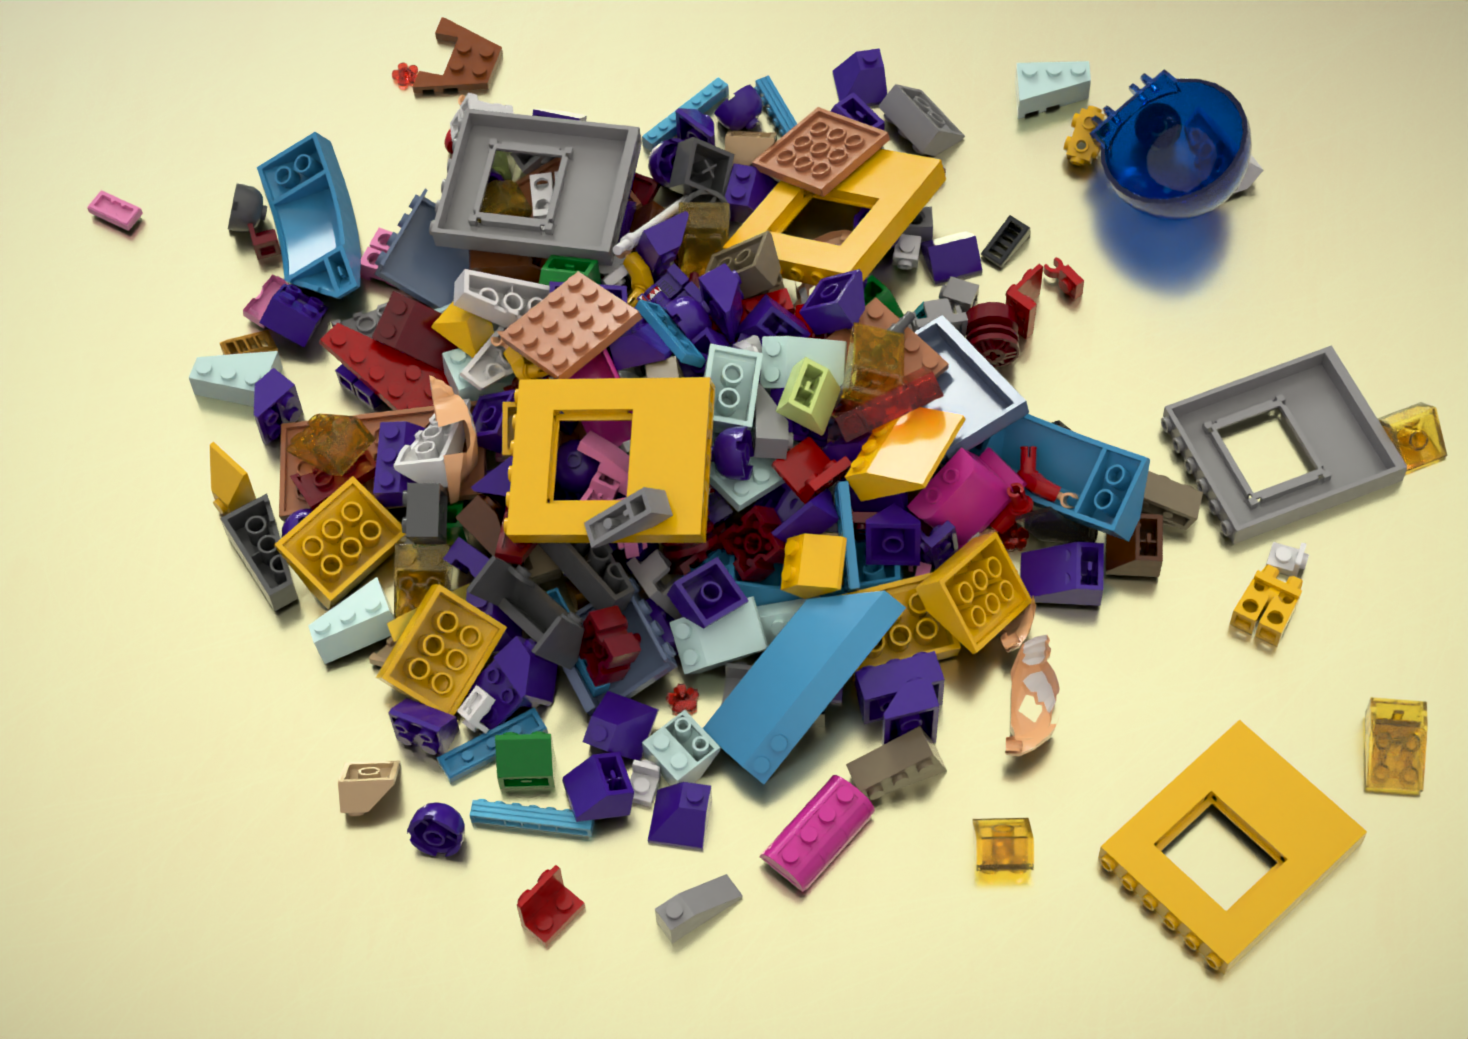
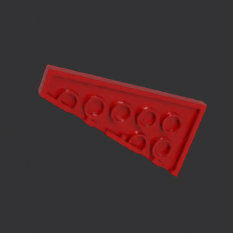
[319,323,450,410]

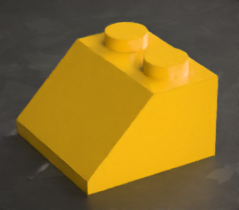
[780,533,847,599]

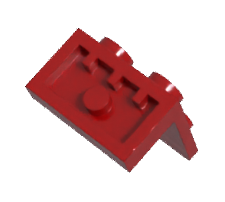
[1005,264,1043,340]
[771,437,852,504]
[516,865,585,947]

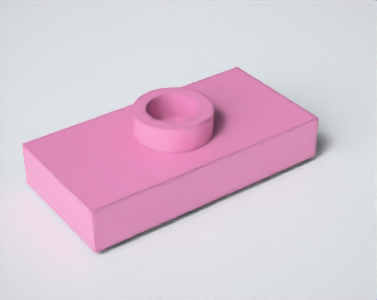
[87,190,143,231]

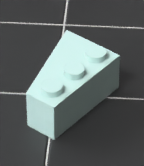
[1015,61,1091,119]
[188,351,283,407]
[308,577,395,664]

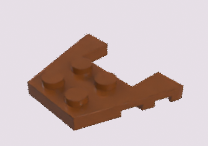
[412,17,503,93]

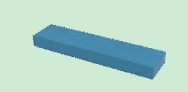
[635,299,706,368]
[834,481,860,593]
[437,707,548,783]

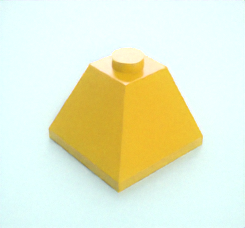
[209,442,256,514]

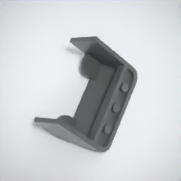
[466,555,585,670]

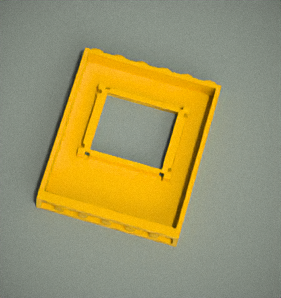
[723,149,946,286]
[503,377,715,543]
[1098,720,1367,975]

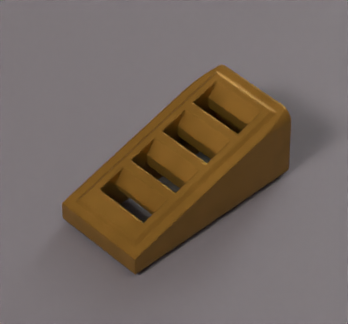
[219,330,278,355]

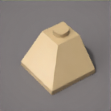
[725,130,777,170]
[338,760,400,816]

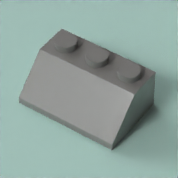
[878,84,965,156]

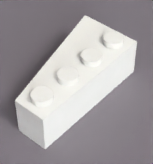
[454,269,549,328]

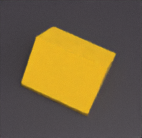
[431,302,494,358]

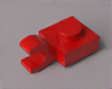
[1043,257,1084,300]

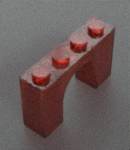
[831,367,944,442]

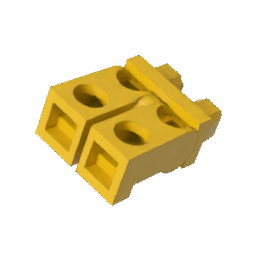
[1230,564,1303,646]

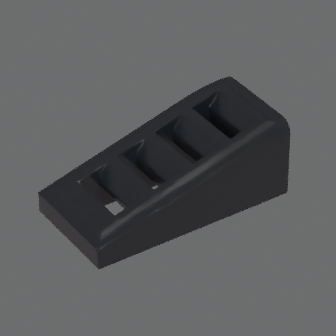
[981,215,1031,268]

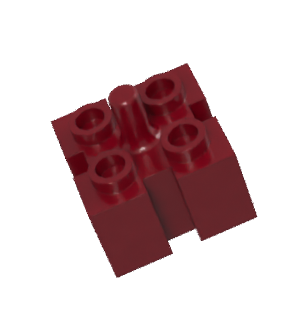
[718,505,786,583]
[579,605,641,687]

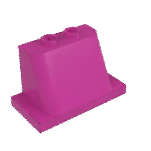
[907,447,1027,558]

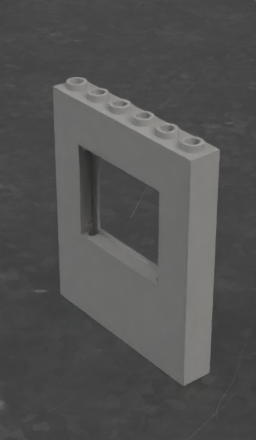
[429,109,642,266]
[1161,345,1408,544]

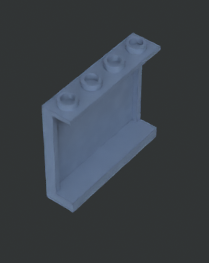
[374,188,469,309]
[562,577,678,716]

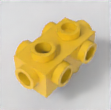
[1063,106,1109,166]

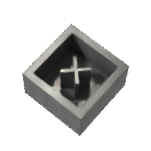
[669,137,735,197]
[402,483,448,544]

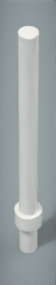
[613,195,689,255]

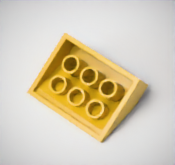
[845,404,966,501]
[274,476,407,610]
[915,531,1032,654]
[842,572,961,681]
[375,584,507,716]

